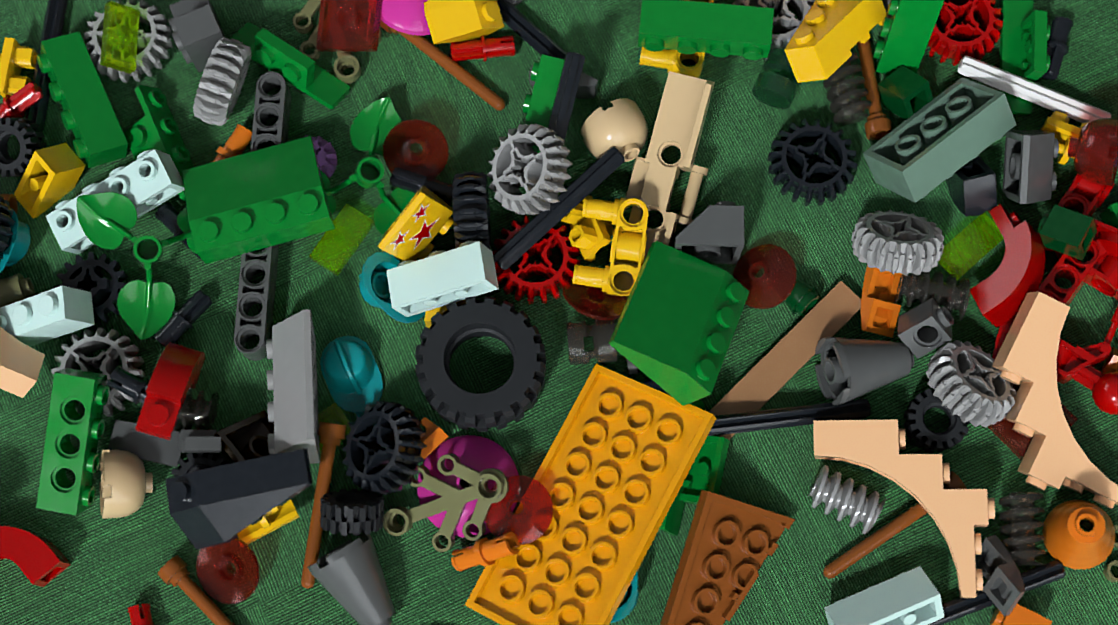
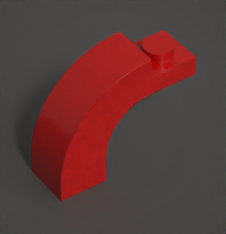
[969,204,1045,328]
[135,342,205,440]
[0,526,71,587]

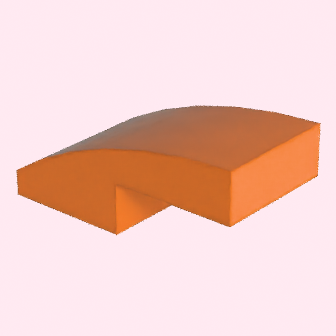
[861,266,902,338]

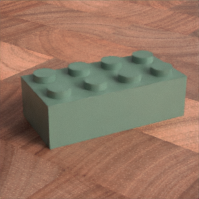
[863,77,1016,203]

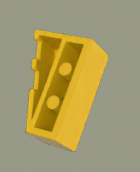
[784,0,888,83]

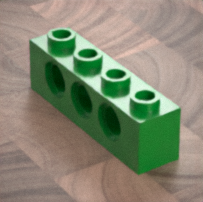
[36,368,110,516]

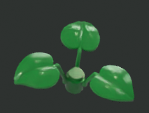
[321,97,416,236]
[76,192,197,340]

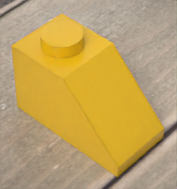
[14,143,86,218]

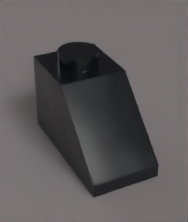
[946,156,997,217]

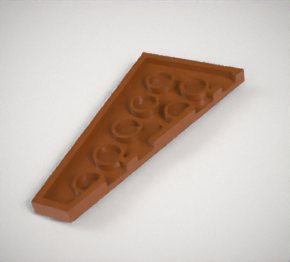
[660,489,795,625]

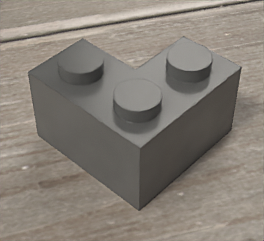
[168,0,226,72]

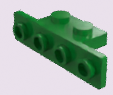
[999,0,1051,116]
[230,22,350,109]
[124,85,194,201]
[659,400,730,536]

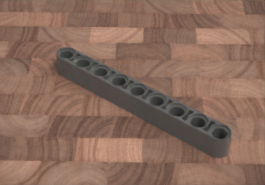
[234,72,291,361]

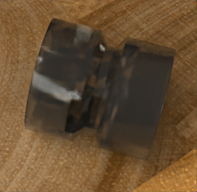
[566,318,617,365]

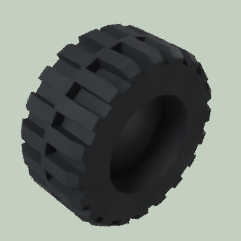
[415,296,546,432]

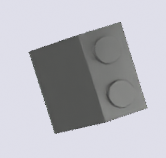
[1002,130,1059,204]
[673,201,744,264]

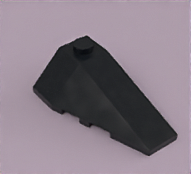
[165,448,313,550]

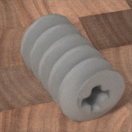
[807,465,886,535]

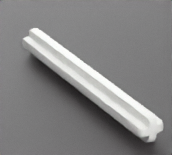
[957,55,1111,130]

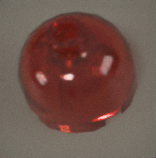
[1068,118,1118,186]

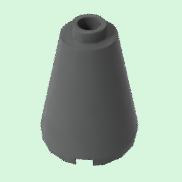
[815,337,914,405]
[308,533,396,625]

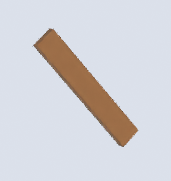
[709,281,861,440]

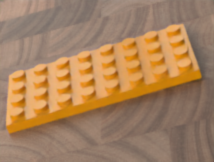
[465,364,716,625]

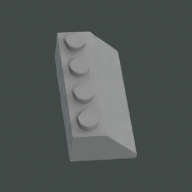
[266,309,320,464]

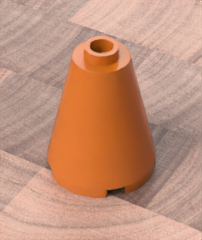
[1042,500,1115,570]

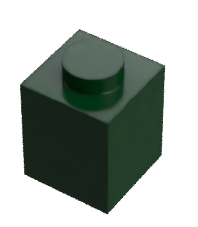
[878,65,933,120]
[1038,205,1097,260]

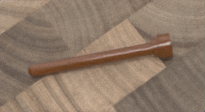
[378,19,506,111]
[857,39,892,140]
[301,422,346,589]
[823,471,967,579]
[157,555,235,625]

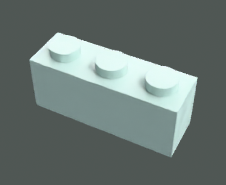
[386,241,499,317]
[0,286,95,347]
[824,566,944,625]

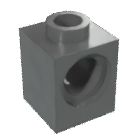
[897,298,954,359]

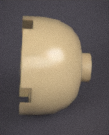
[581,98,648,162]
[99,450,153,519]

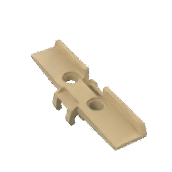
[614,71,714,291]

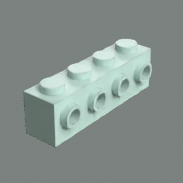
[45,149,185,254]

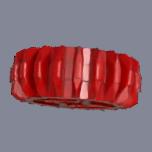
[927,0,1003,67]
[492,215,580,304]

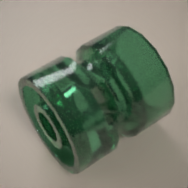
[752,48,800,109]

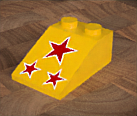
[378,185,453,261]

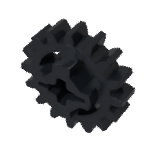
[54,252,128,324]

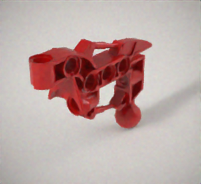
[992,166,1118,415]

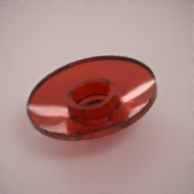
[383,119,449,178]
[733,244,797,309]
[562,277,627,321]
[485,475,553,545]
[196,537,260,604]

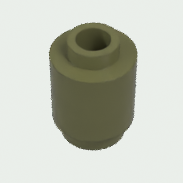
[0,273,35,308]

